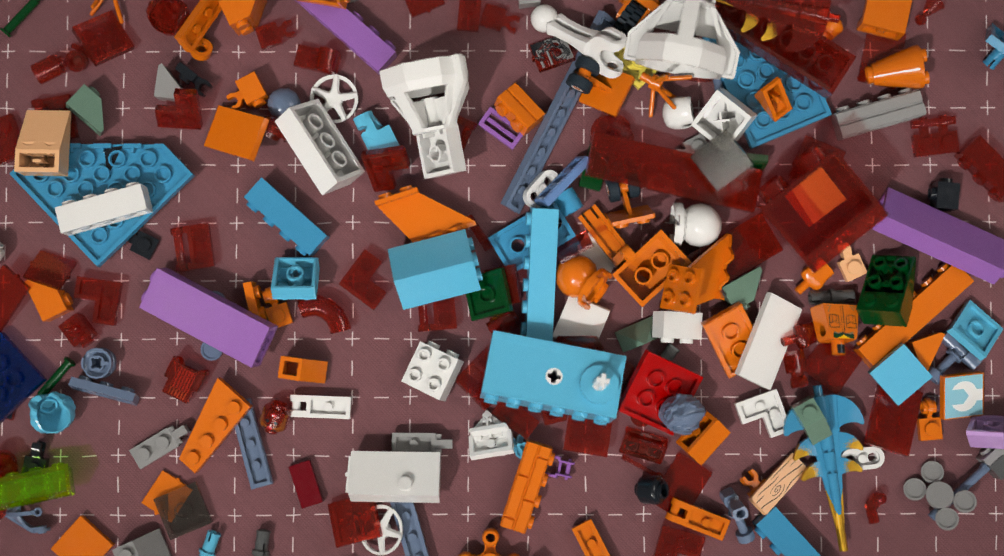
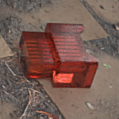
[162,355,210,404]

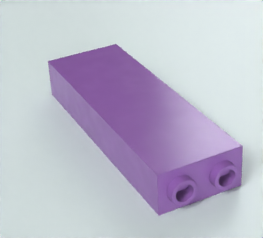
[872,187,1004,285]
[139,268,278,368]

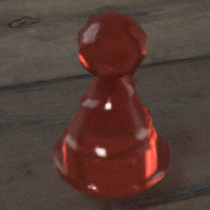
[915,0,945,26]

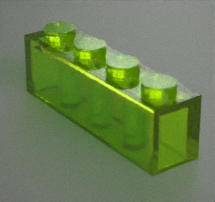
[0,462,76,511]

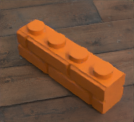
[500,439,555,534]

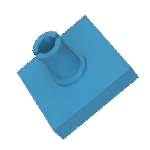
[983,23,1004,70]

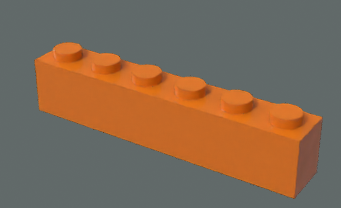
[853,263,974,369]

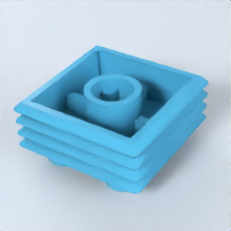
[271,257,320,300]

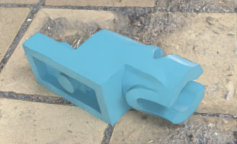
[353,110,410,170]

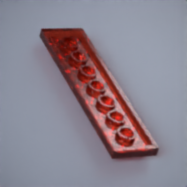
[585,132,763,213]

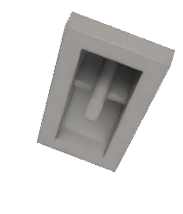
[154,63,193,104]

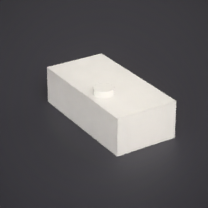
[275,99,365,196]
[348,451,441,503]

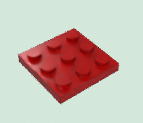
[618,349,703,436]

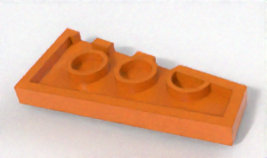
[179,377,253,473]

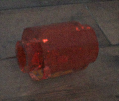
[486,311,520,334]

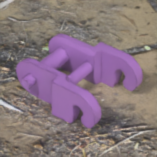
[545,455,575,480]

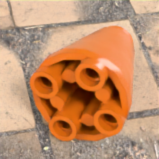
[865,44,930,89]

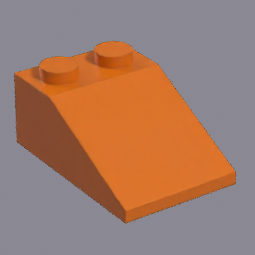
[612,230,691,307]

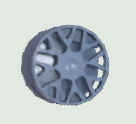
[81,348,117,379]

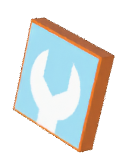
[940,371,984,420]

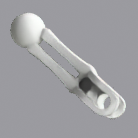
[531,4,627,79]

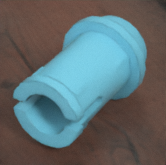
[199,530,221,556]

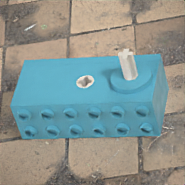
[480,330,626,426]

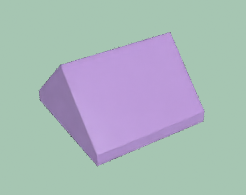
[966,415,1004,449]

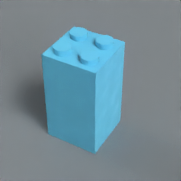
[388,229,483,310]

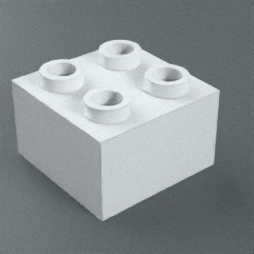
[691,88,758,152]

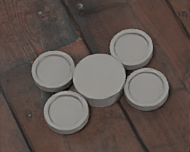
[903,461,977,531]

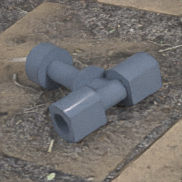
[928,329,983,385]
[720,487,755,544]

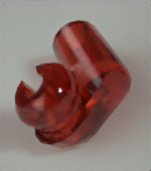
[865,492,887,524]

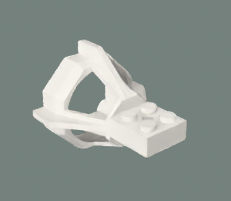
[624,0,740,80]
[379,54,469,179]

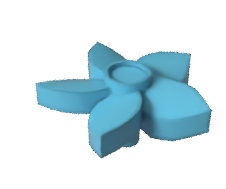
[513,432,526,459]

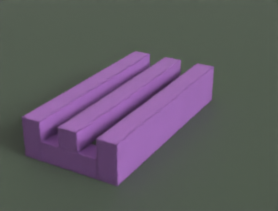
[478,106,523,150]

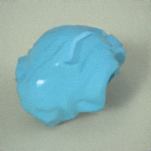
[28,391,76,434]

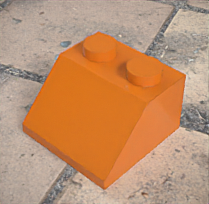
[218,0,267,36]

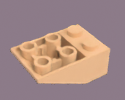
[14,110,71,176]

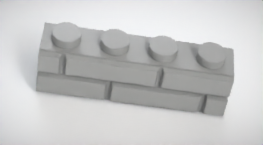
[831,88,927,141]

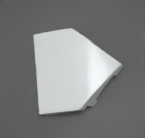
[468,410,515,460]

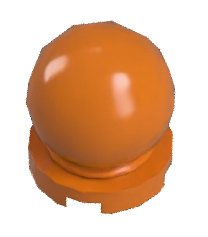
[556,255,612,310]

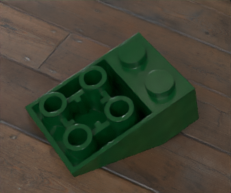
[856,255,916,327]

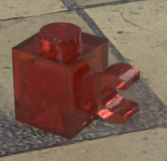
[58,313,98,348]

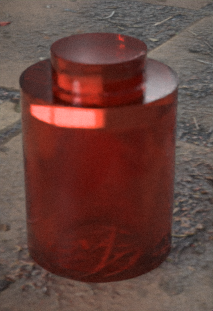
[31,53,68,84]

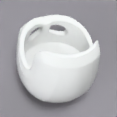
[662,96,694,129]

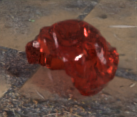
[146,0,190,36]

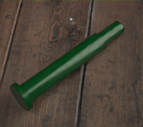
[0,0,41,38]
[37,356,76,395]

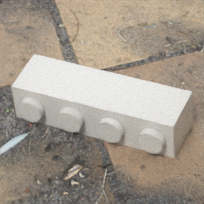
[55,182,153,236]

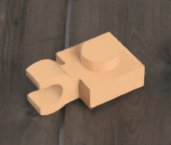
[836,242,867,282]

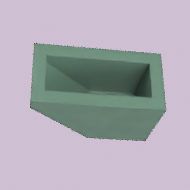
[66,84,104,136]
[721,267,762,310]
[790,396,833,445]

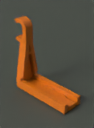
[578,204,637,267]

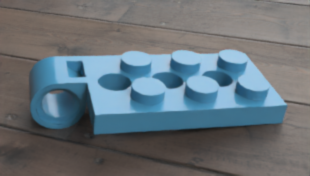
[488,187,584,276]

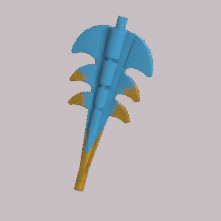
[783,385,864,552]

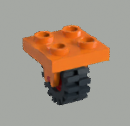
[613,0,661,37]

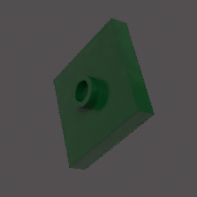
[466,268,514,321]

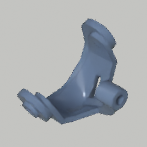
[3,485,51,534]

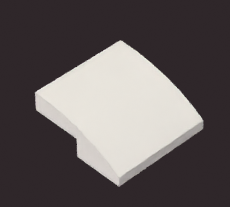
[553,297,610,350]

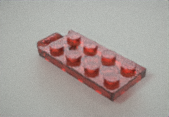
[686,213,783,284]

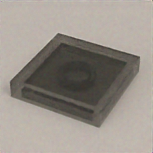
[691,129,754,191]
[153,481,213,540]

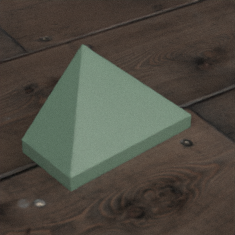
[614,316,657,352]

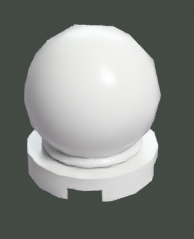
[669,203,722,247]

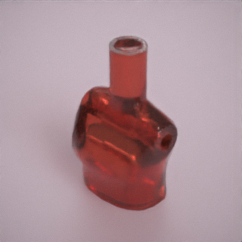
[781,320,819,349]

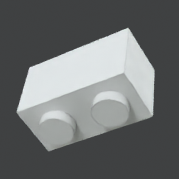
[652,311,703,344]

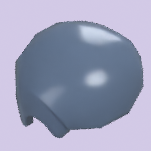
[267,88,301,120]

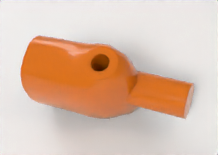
[794,257,834,295]

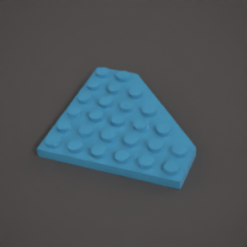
[9,143,195,267]

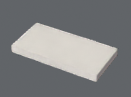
[734,292,802,390]

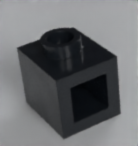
[927,178,960,211]

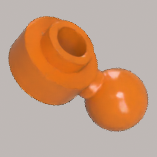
[190,36,213,61]

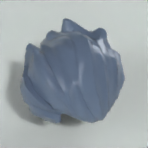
[658,393,706,435]

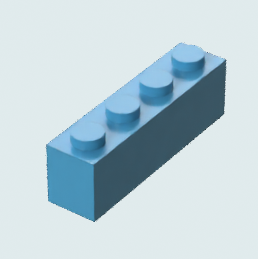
[244,177,330,257]
[752,506,821,556]

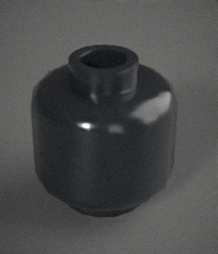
[634,475,669,505]

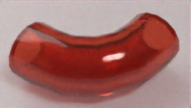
[298,295,351,334]

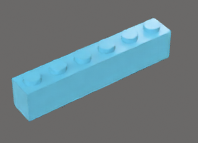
[520,207,559,342]

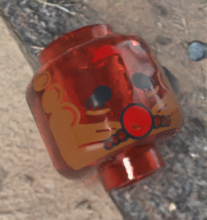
[259,400,291,434]

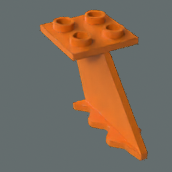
[374,185,476,243]
[659,234,734,314]

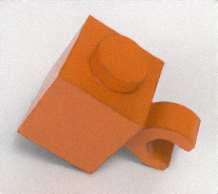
[226,72,269,110]

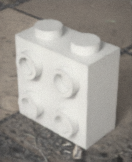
[401,340,464,401]

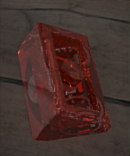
[619,427,668,464]

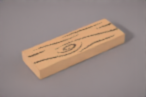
[748,453,806,515]

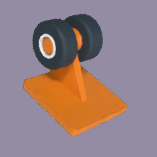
[566,55,635,117]
[605,171,655,228]

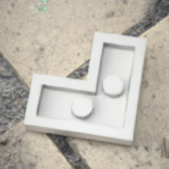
[734,389,787,438]

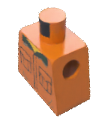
[810,303,858,356]

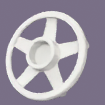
[310,74,358,123]
[359,505,403,555]

